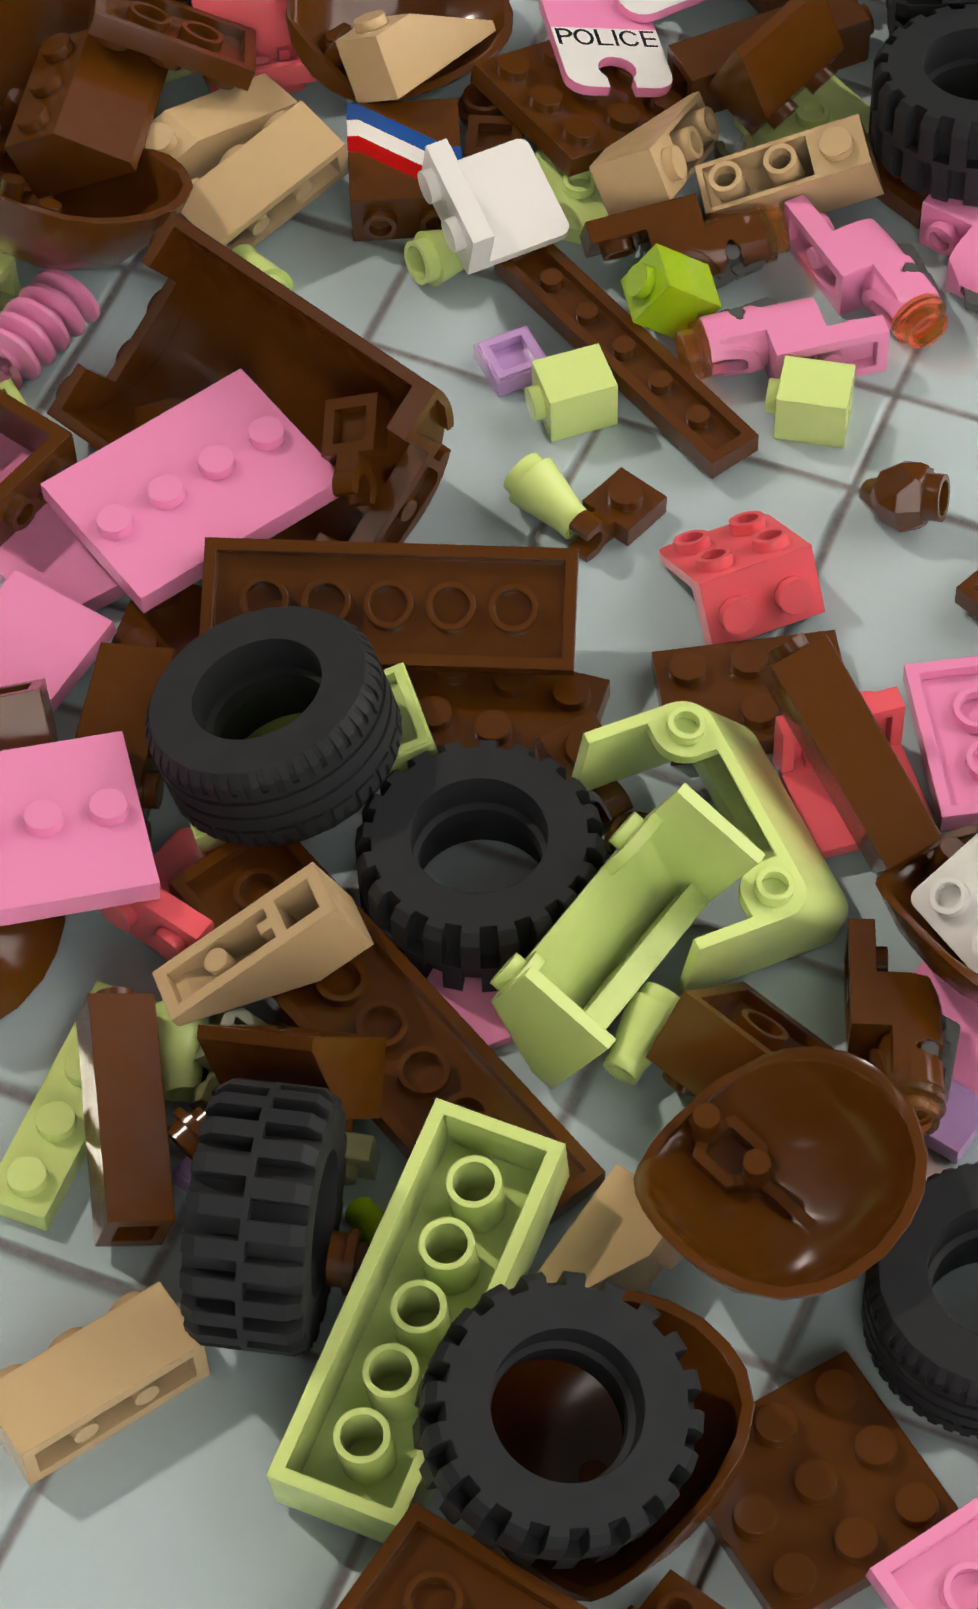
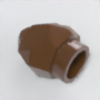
[859,461,950,532]

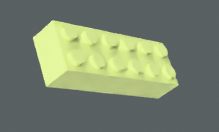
[266,1098,570,1543]

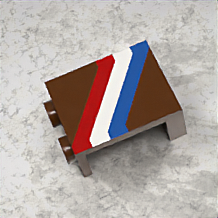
[346,98,462,242]

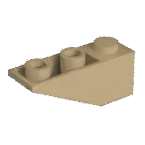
[589,91,719,216]
[695,113,884,215]

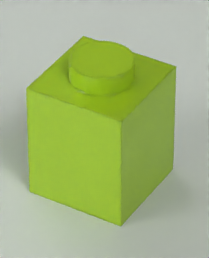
[620,243,722,343]

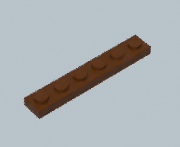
[494,244,759,479]

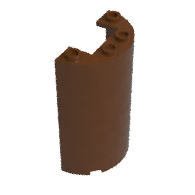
[47,211,454,543]

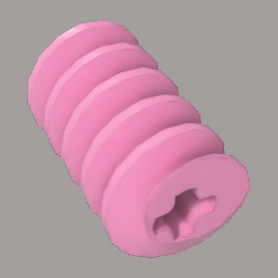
[0,268,100,391]

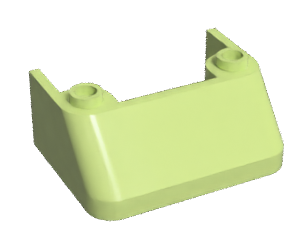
[571,701,848,996]
[490,783,766,1089]

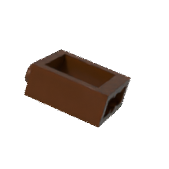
[0,390,77,547]

